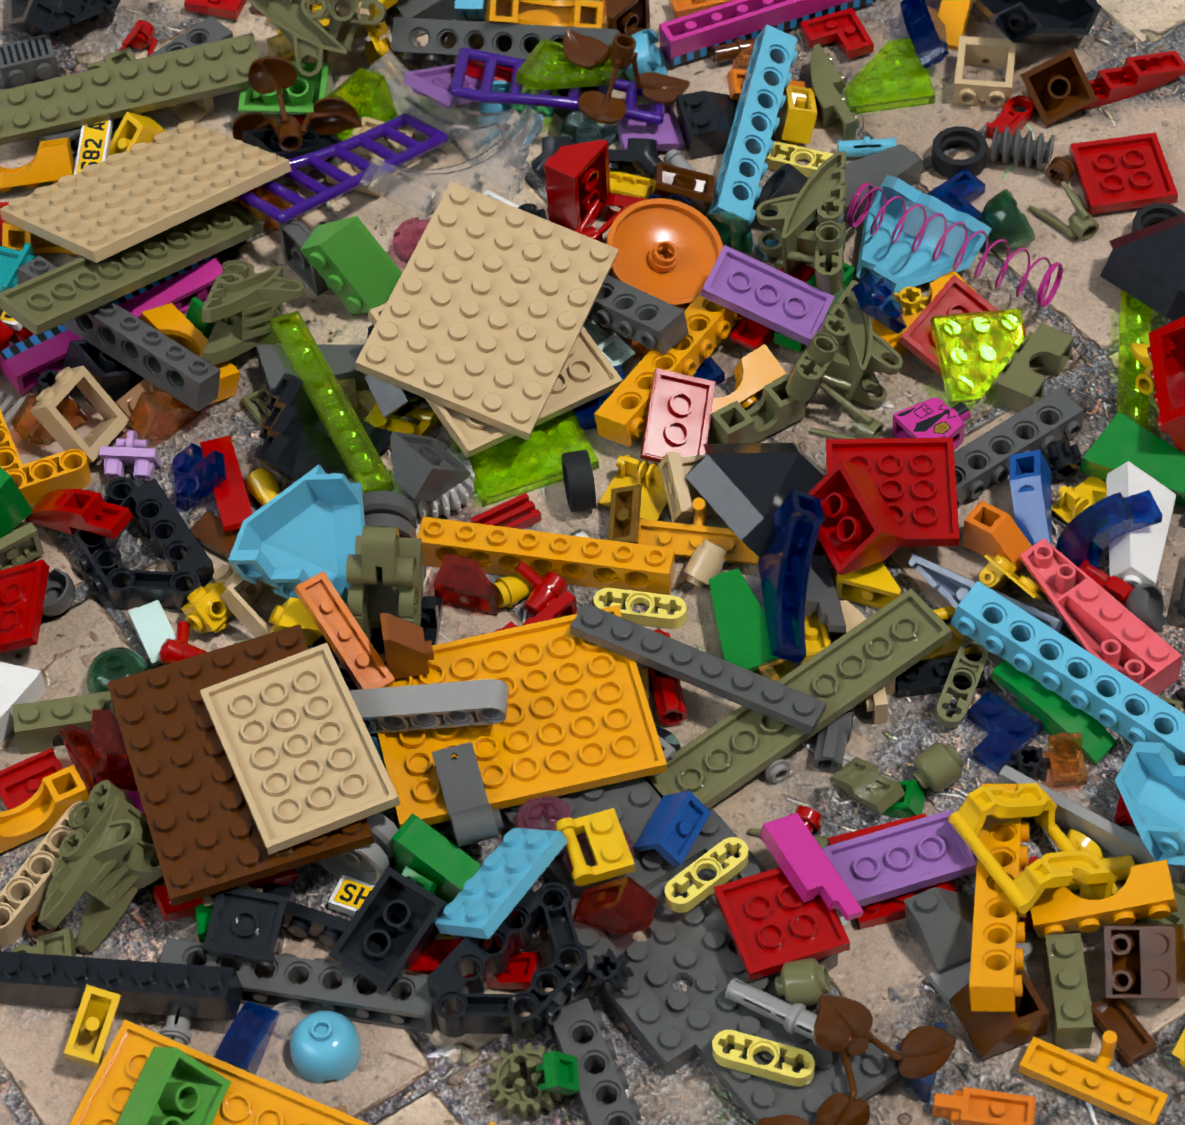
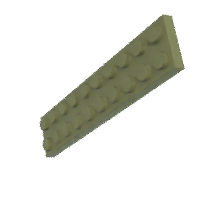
[0,33,259,145]
[0,200,264,336]
[645,588,953,809]

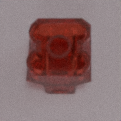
[60,709,138,795]

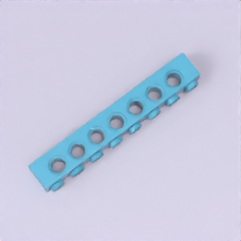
[707,24,798,235]
[950,581,1185,765]

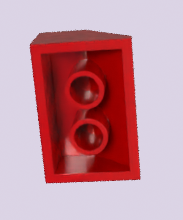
[544,139,610,231]
[799,460,906,575]

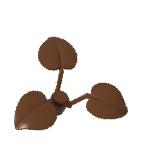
[562,28,690,124]
[232,57,362,152]
[813,995,956,1125]

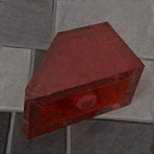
[433,554,499,617]
[573,877,658,935]

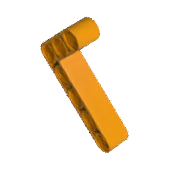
[0,409,92,506]

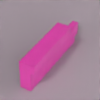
[760,813,863,921]

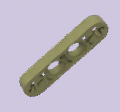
[935,635,990,728]

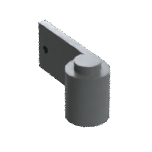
[432,742,503,847]

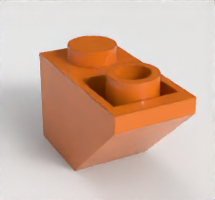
[962,500,1032,573]

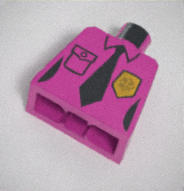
[892,397,971,450]

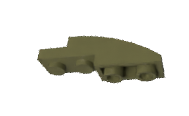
[810,44,859,141]

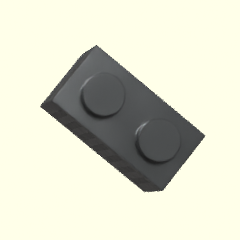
[0,34,60,89]

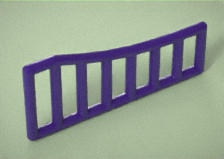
[450,47,665,125]
[236,113,449,224]

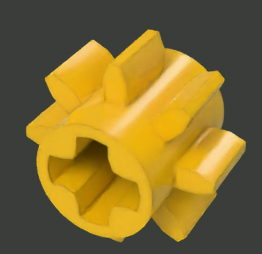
[891,287,929,316]

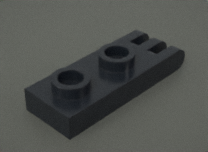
[895,654,986,698]

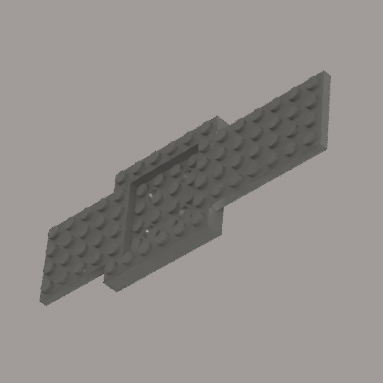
[499,777,899,1125]

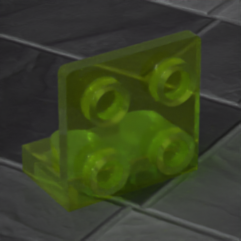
[326,68,398,141]

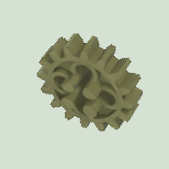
[487,1042,562,1120]

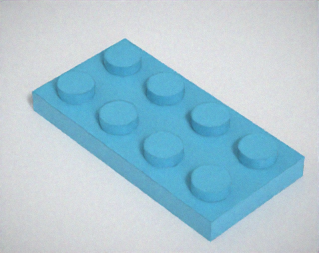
[434,828,568,939]

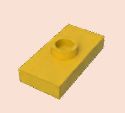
[609,170,653,199]

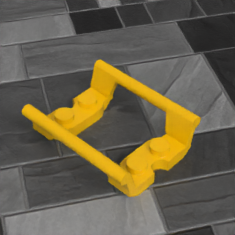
[948,783,1116,914]

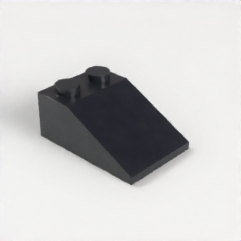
[676,90,775,160]
[242,122,342,185]
[61,340,144,407]
[329,866,447,992]

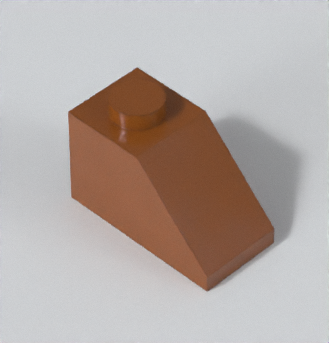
[380,613,434,679]

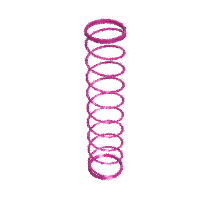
[846,182,1063,308]

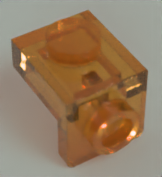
[1046,732,1088,788]

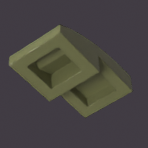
[831,757,905,815]

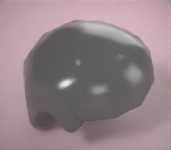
[42,568,76,616]
[1126,583,1168,633]

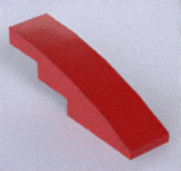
[1080,50,1185,110]
[200,435,253,532]
[404,939,543,989]

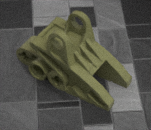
[248,0,387,77]
[756,151,847,295]
[202,260,304,365]
[785,280,903,413]
[346,526,424,641]
[38,780,163,954]

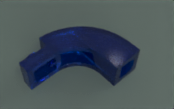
[1056,490,1163,569]

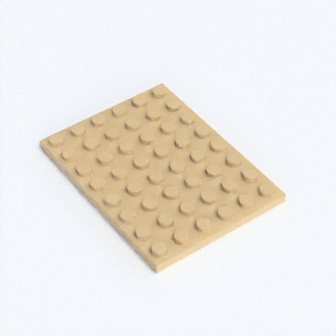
[0,121,292,263]
[354,181,619,440]

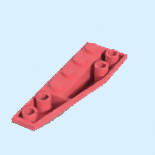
[1020,538,1182,696]

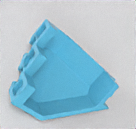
[856,175,992,295]
[228,464,365,607]
[1115,741,1185,866]

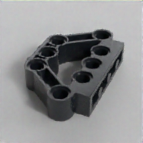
[77,477,214,614]
[427,882,589,1039]

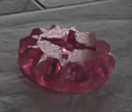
[517,795,572,831]

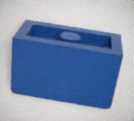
[634,790,711,867]

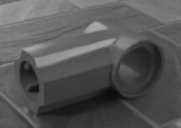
[813,711,854,774]

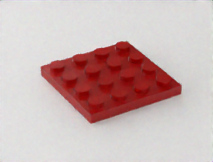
[825,437,960,547]

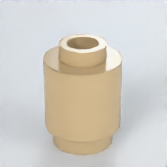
[684,539,727,589]

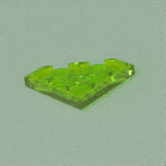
[845,37,935,114]
[515,38,622,90]
[930,308,1027,406]

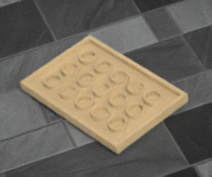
[200,643,400,855]

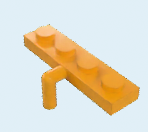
[638,498,760,566]
[1018,1030,1168,1125]

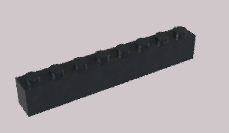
[0,951,244,1020]

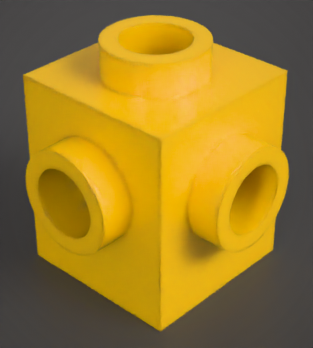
[181,582,233,634]

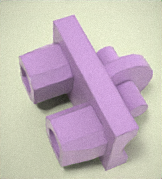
[99,430,161,481]

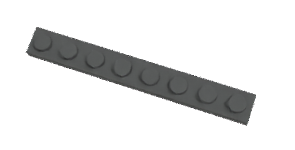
[570,603,827,735]

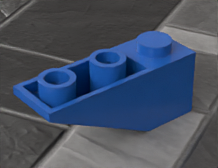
[1009,450,1052,546]

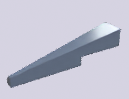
[908,554,1065,641]

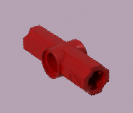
[647,629,687,727]

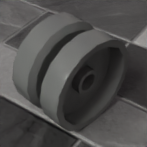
[362,491,417,538]

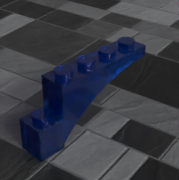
[758,489,824,664]

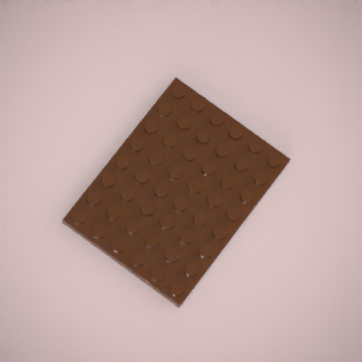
[107,624,374,906]

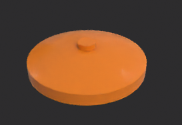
[605,198,723,309]

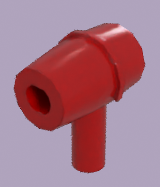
[514,561,568,617]
[159,621,206,665]

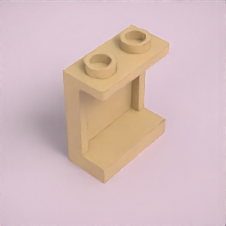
[659,451,720,523]

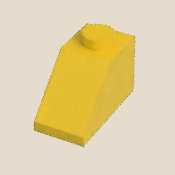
[779,85,817,145]
[108,112,167,156]
[836,562,901,609]
[269,597,322,647]
[64,985,121,1069]

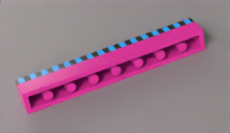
[659,0,876,67]
[0,255,222,395]

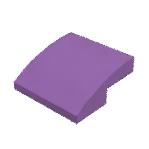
[615,104,685,151]

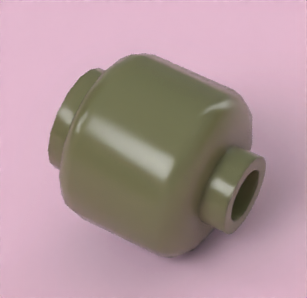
[912,743,964,793]
[775,958,830,1006]

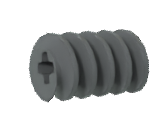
[991,125,1055,170]

